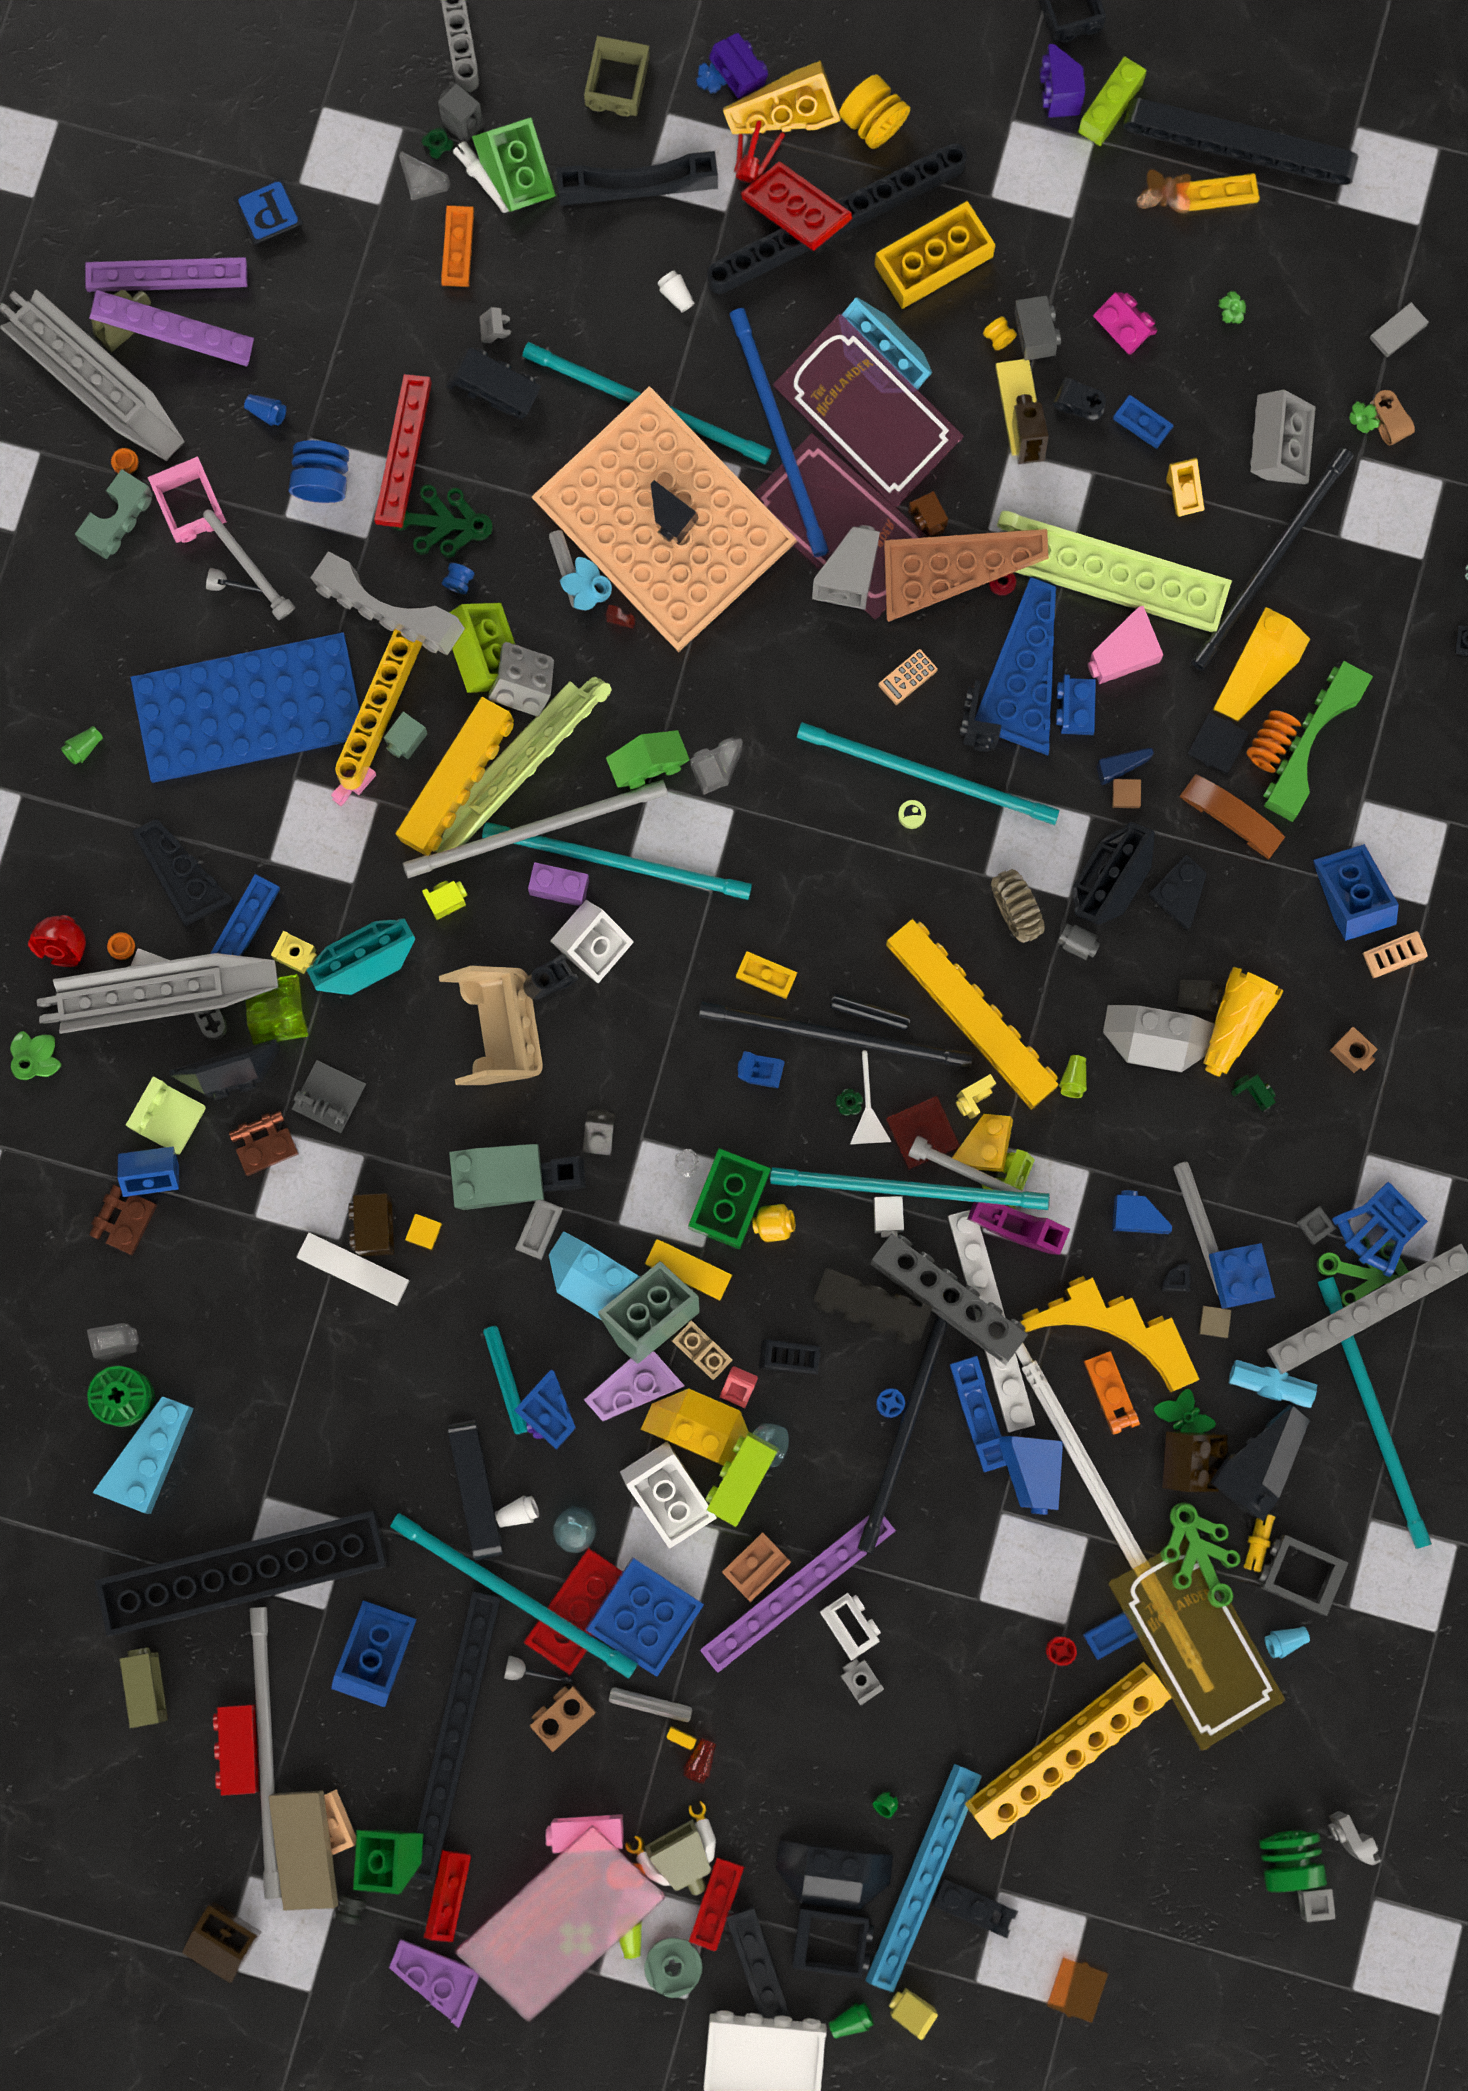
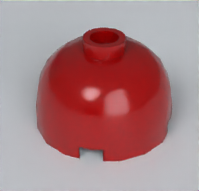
[28,915,86,967]

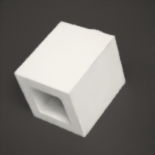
[873,1196,904,1238]

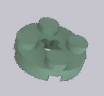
[644,1937,702,1998]

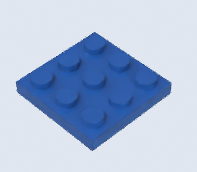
[586,1557,704,1677]

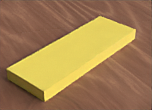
[995,359,1037,456]

